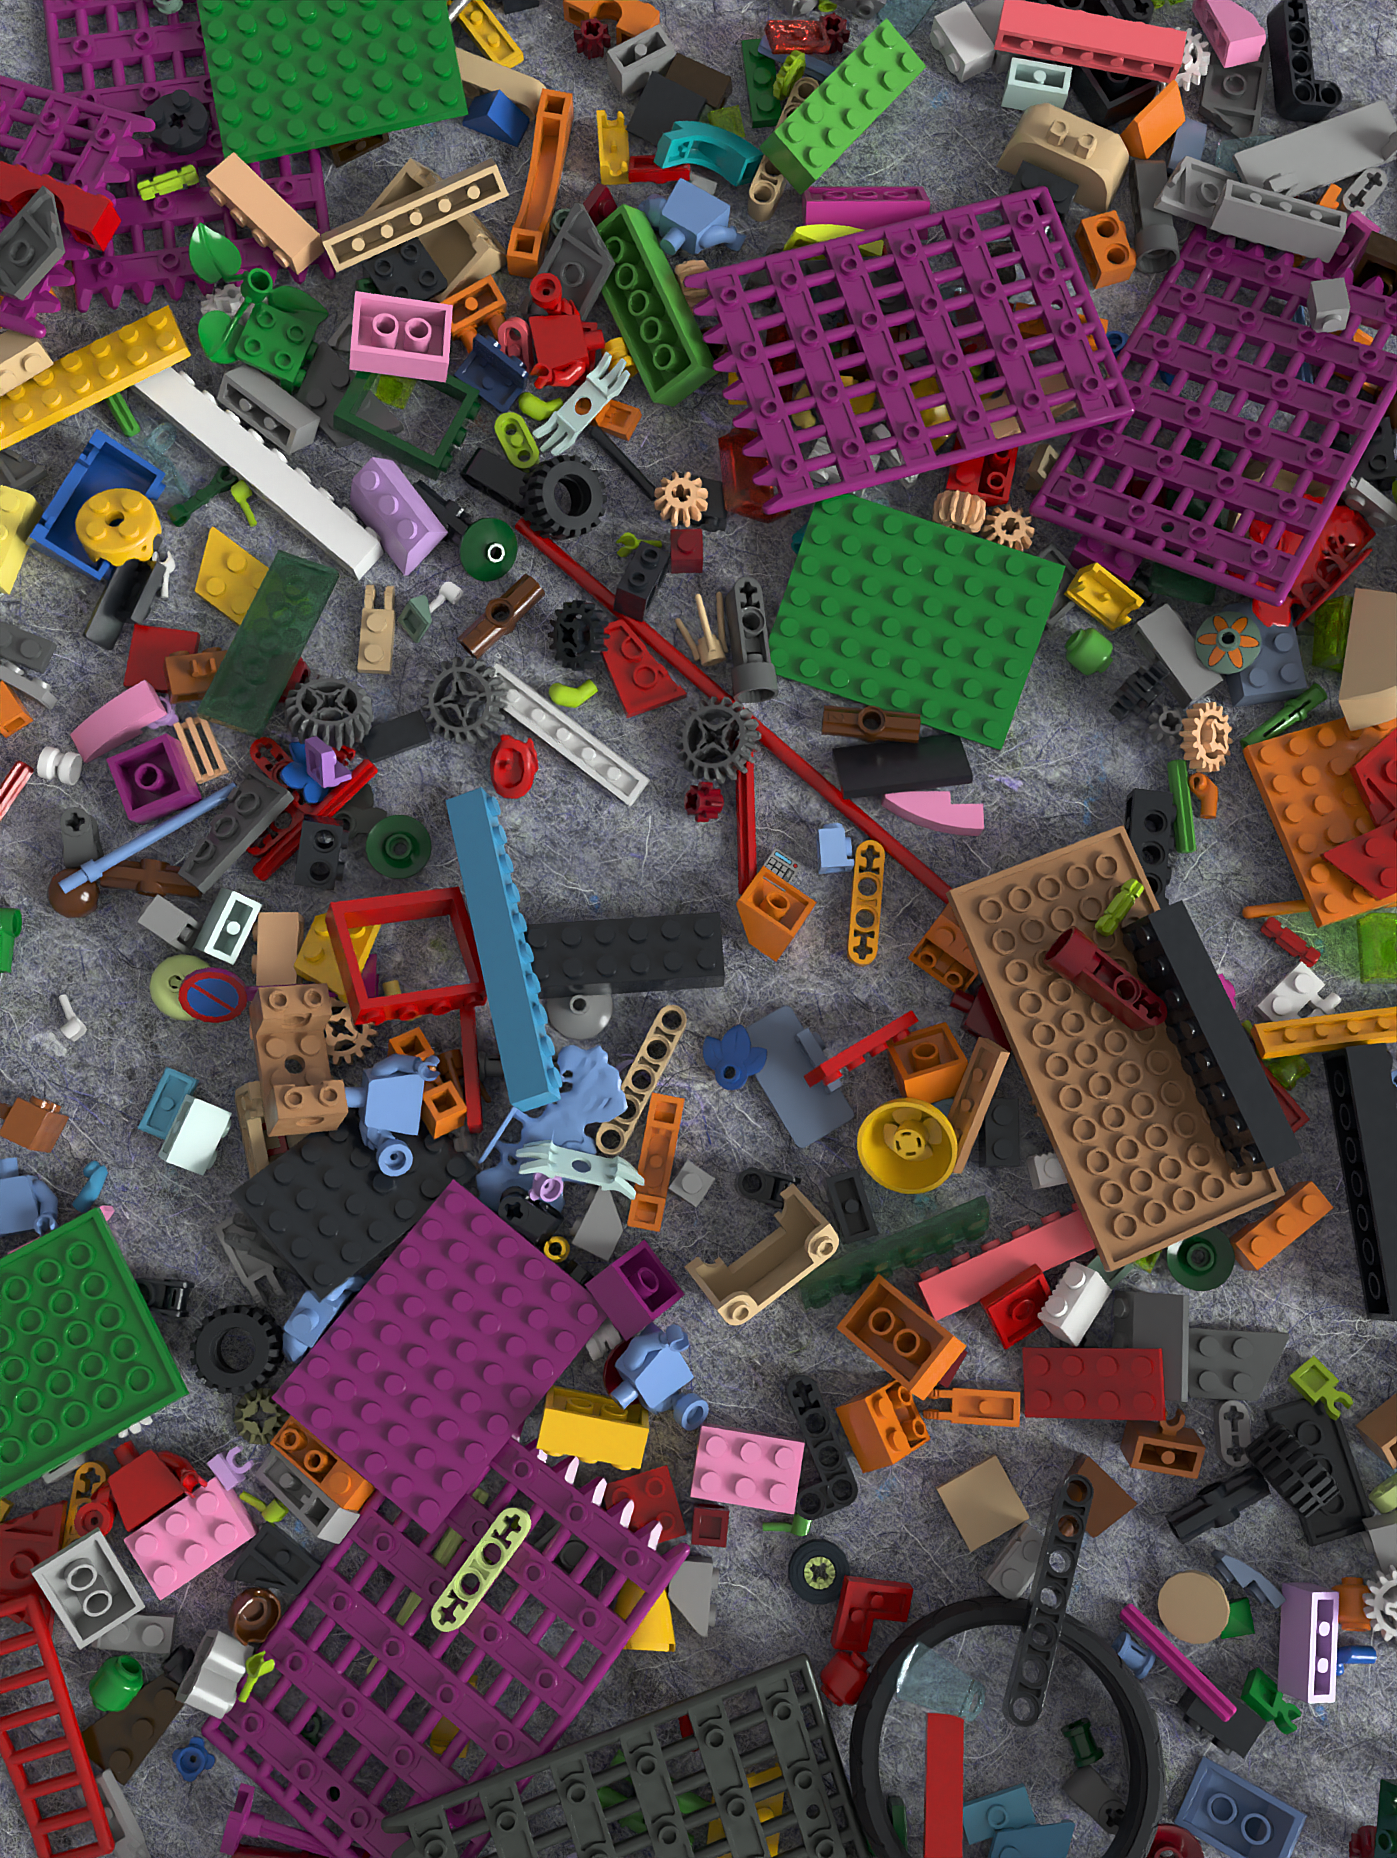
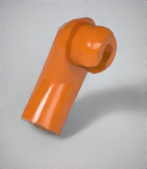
[1188,772,1218,819]

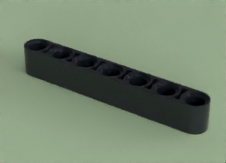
[1002,1474,1094,1727]

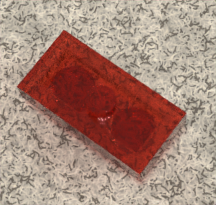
[764,20,831,55]

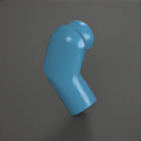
[72,1161,108,1213]

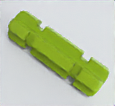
[137,164,199,201]
[1095,878,1144,937]

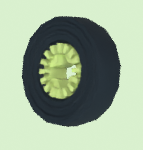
[788,1539,850,1605]

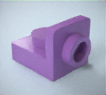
[305,736,352,788]

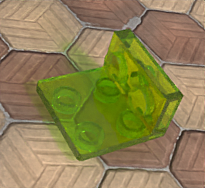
[1312,595,1354,674]

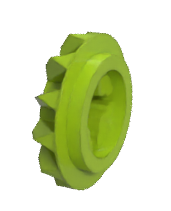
[773,50,806,101]

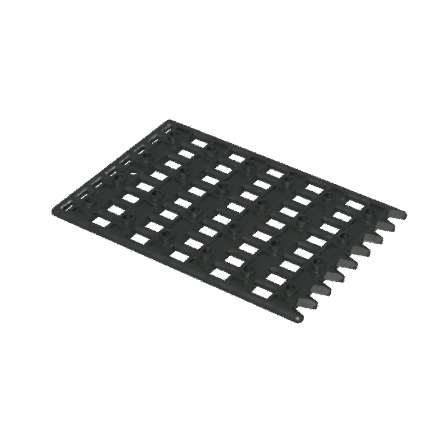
[380,1653,872,1858]

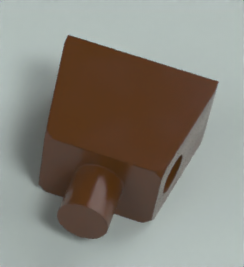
[1052,1453,1138,1538]

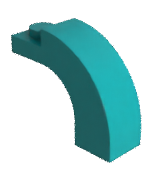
[653,121,764,187]

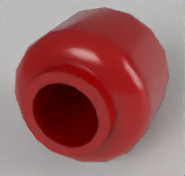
[820,1650,870,1707]

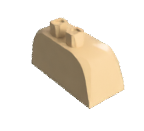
[996,103,1129,214]
[1338,588,1397,731]

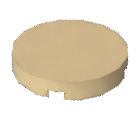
[1157,1570,1230,1644]

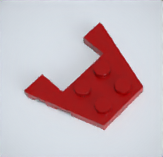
[1349,727,1397,829]

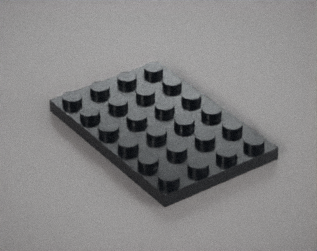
[230,1108,479,1303]

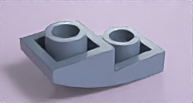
[1166,118,1207,175]
[1211,1550,1286,1609]

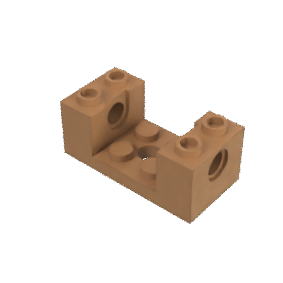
[249,983,348,1137]

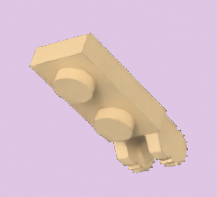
[357,585,396,675]

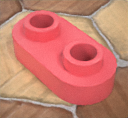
[498,317,534,377]

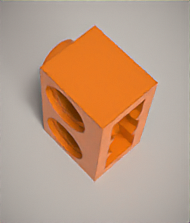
[1074,210,1136,289]

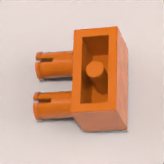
[440,274,507,354]

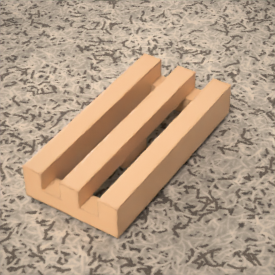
[173,712,229,784]

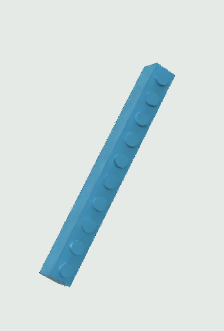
[445,787,562,1112]

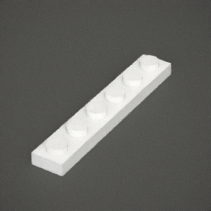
[478,663,650,806]

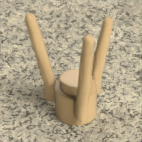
[675,592,728,667]

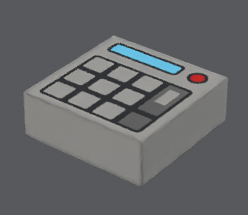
[763,848,802,892]

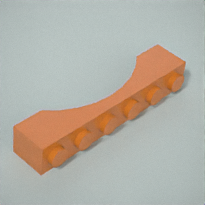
[506,88,574,279]

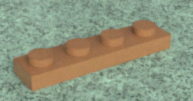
[947,1037,1010,1174]

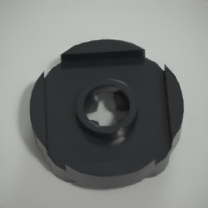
[145,89,210,156]

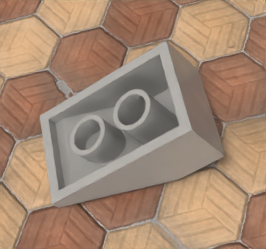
[30,1527,145,1650]

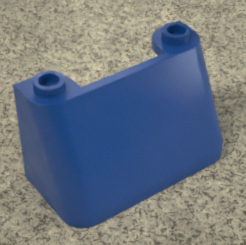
[25,429,166,582]

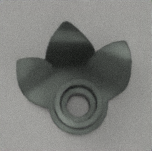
[327,783,388,841]

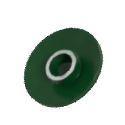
[459,517,518,582]
[366,815,432,879]
[1166,1226,1235,1291]

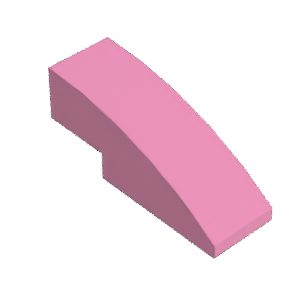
[70,680,167,763]
[881,791,984,836]

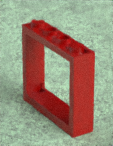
[325,886,488,1026]

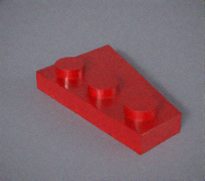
[600,619,687,719]

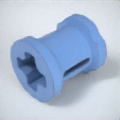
[1111,1631,1156,1679]

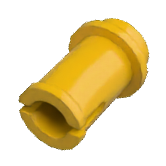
[543,1236,570,1263]

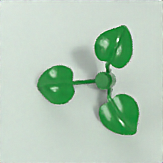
[188,222,329,364]

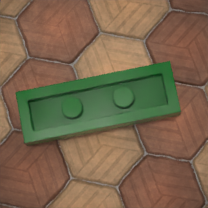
[741,38,782,129]

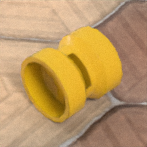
[600,337,639,379]

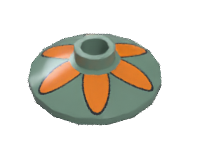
[1195,611,1262,674]

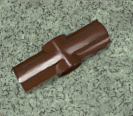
[457,573,545,660]
[821,705,921,743]
[100,859,202,899]

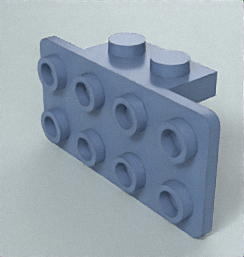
[745,1005,854,1149]

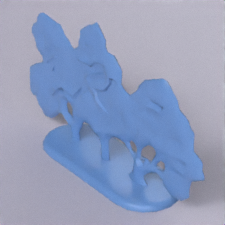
[475,1045,627,1213]

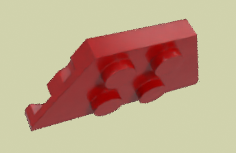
[1319,819,1397,901]
[0,1500,68,1636]

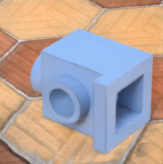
[816,823,854,874]

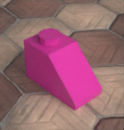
[1322,210,1381,278]

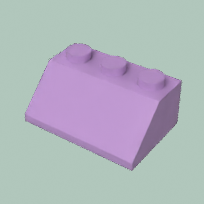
[349,457,448,576]

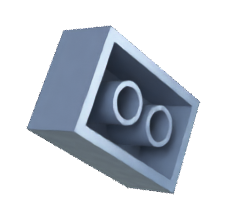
[1219,602,1307,708]

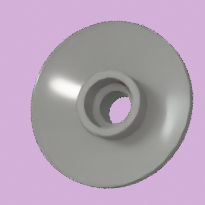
[547,994,613,1040]

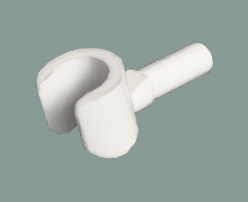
[152,551,175,598]
[429,582,463,614]
[58,994,87,1042]

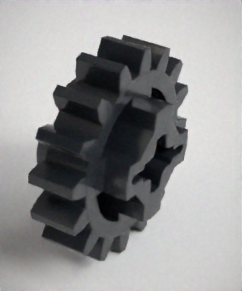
[548,600,610,671]
[1109,661,1170,722]

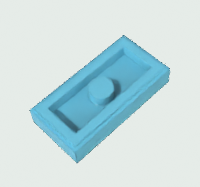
[137,1067,200,1140]
[963,1783,1036,1845]

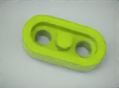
[494,412,540,473]

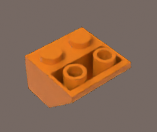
[908,903,979,992]
[835,1379,931,1473]

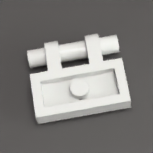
[1253,961,1342,1022]

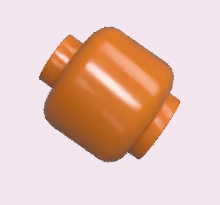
[1331,1577,1372,1632]

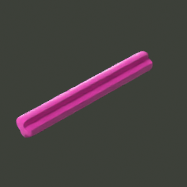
[1119,1603,1237,1722]

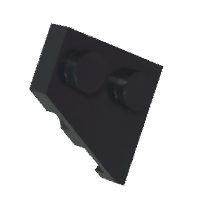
[223,1521,321,1595]

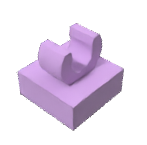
[207,1445,254,1491]

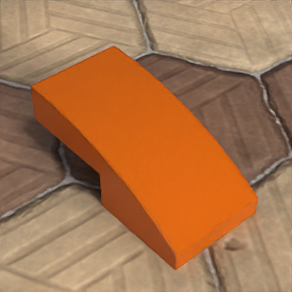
[575,398,642,441]

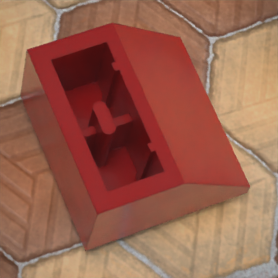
[943,435,1018,507]

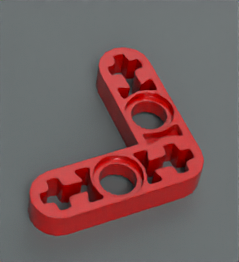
[246,737,320,858]

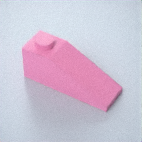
[1192,0,1266,68]

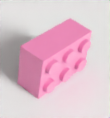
[349,291,453,382]
[690,1422,805,1514]
[123,1477,259,1601]

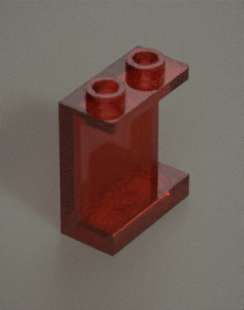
[718,427,791,524]

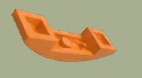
[627,1092,685,1232]

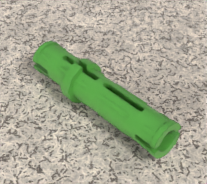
[1240,683,1328,749]

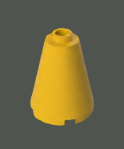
[614,1578,676,1652]

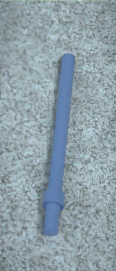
[58,782,237,894]

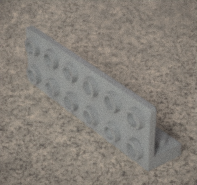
[1232,100,1397,198]

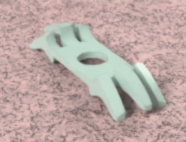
[532,351,630,456]
[515,1140,645,1200]

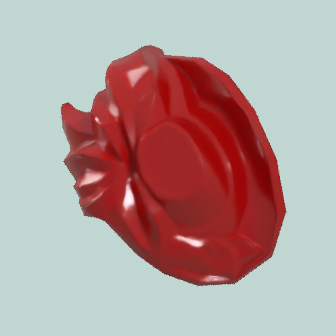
[490,734,539,799]

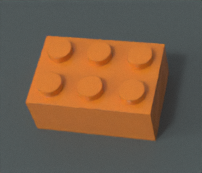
[836,1274,966,1401]

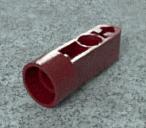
[1043,926,1167,1031]

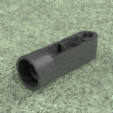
[1129,159,1180,274]
[725,576,778,703]

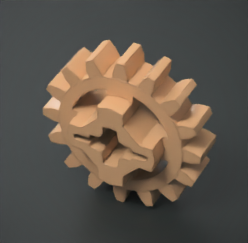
[1179,702,1233,773]
[325,997,378,1066]

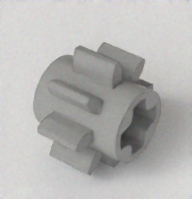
[1145,705,1184,748]

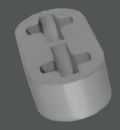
[1337,167,1388,218]
[1214,1399,1251,1467]

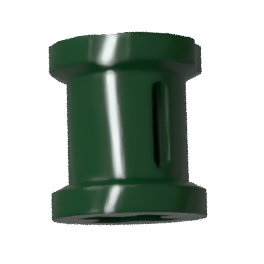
[1061,1718,1104,1767]

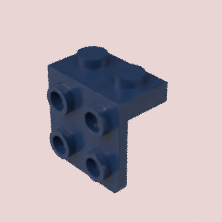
[454,333,529,414]

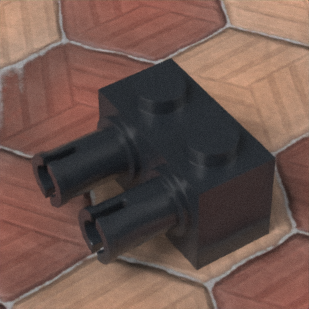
[1000,160,1079,238]

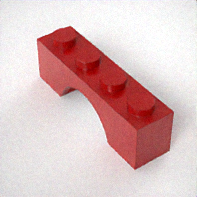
[0,161,122,252]

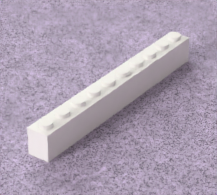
[129,366,384,581]

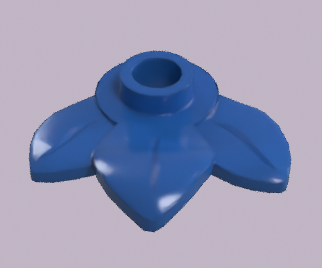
[280,742,331,803]
[703,1024,767,1091]

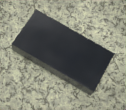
[362,709,432,763]

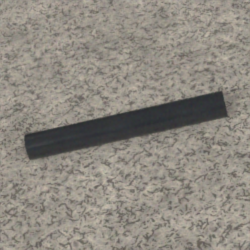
[589,426,656,501]

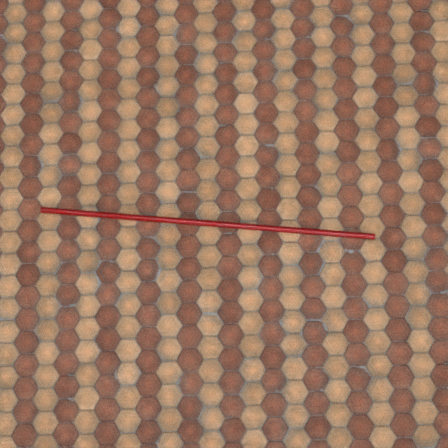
[514,517,953,905]

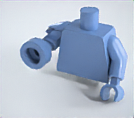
[638,178,746,255]
[344,1053,440,1176]
[0,1158,60,1237]
[282,1272,375,1365]
[610,1322,709,1431]

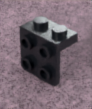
[362,237,447,301]
[1329,417,1397,492]

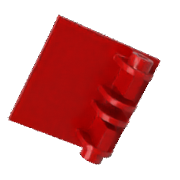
[603,1465,687,1543]

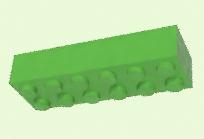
[759,18,926,195]
[596,204,719,407]

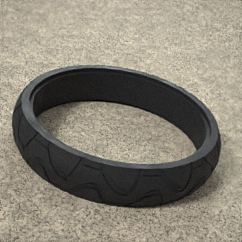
[849,1596,1164,1858]

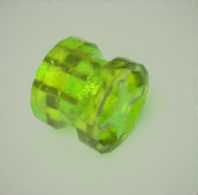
[1267,1055,1311,1091]

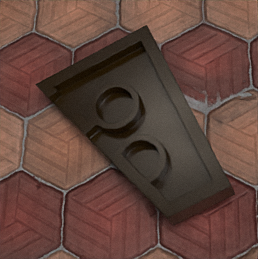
[81,1672,185,1786]

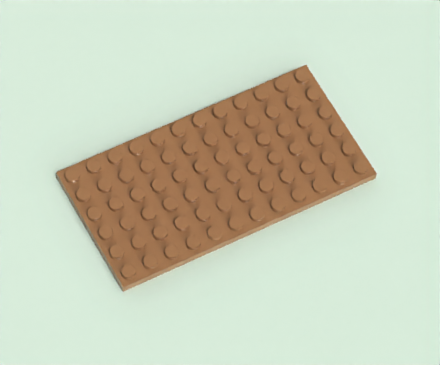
[946,825,1285,1272]

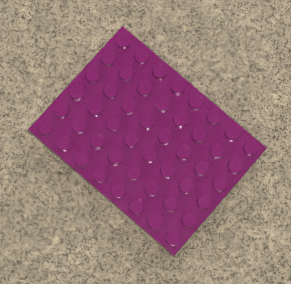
[271,1179,608,1535]

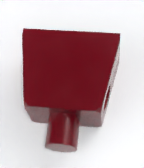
[949,983,1012,1053]

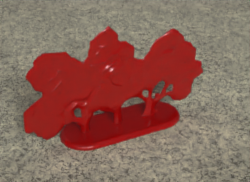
[1226,494,1373,628]

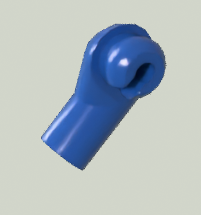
[1336,1645,1377,1676]

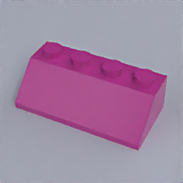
[802,186,930,240]

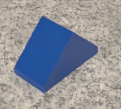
[462,89,530,148]

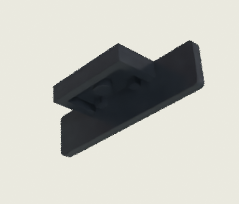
[83,535,167,651]

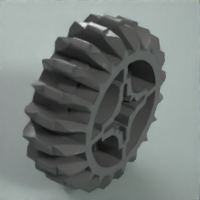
[421,656,508,744]
[284,674,373,752]
[674,696,762,784]

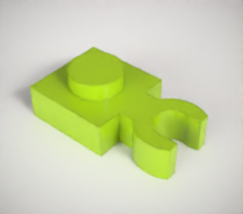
[1287,1355,1354,1420]

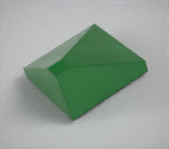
[1219,1597,1255,1639]

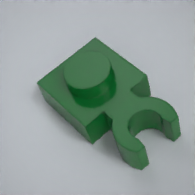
[1240,1667,1301,1735]

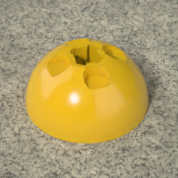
[857,1098,958,1194]

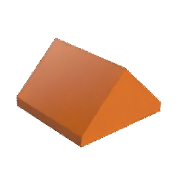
[1120,79,1186,160]

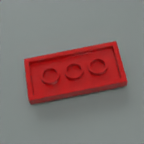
[1022,1347,1166,1421]

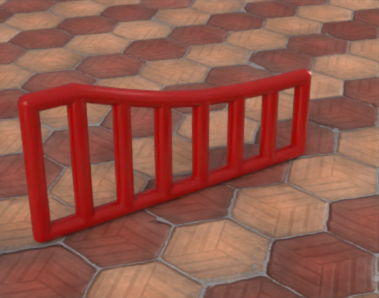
[0,1593,115,1858]

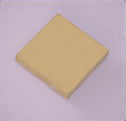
[935,1454,1030,1552]

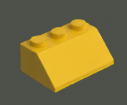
[536,1385,649,1470]

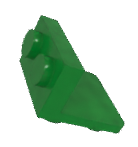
[234,302,319,395]

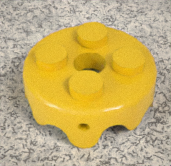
[75,488,162,566]

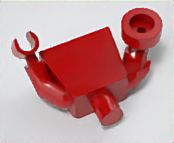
[528,273,605,389]
[74,1440,208,1537]

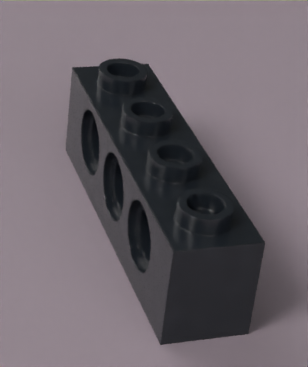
[1124,788,1177,909]

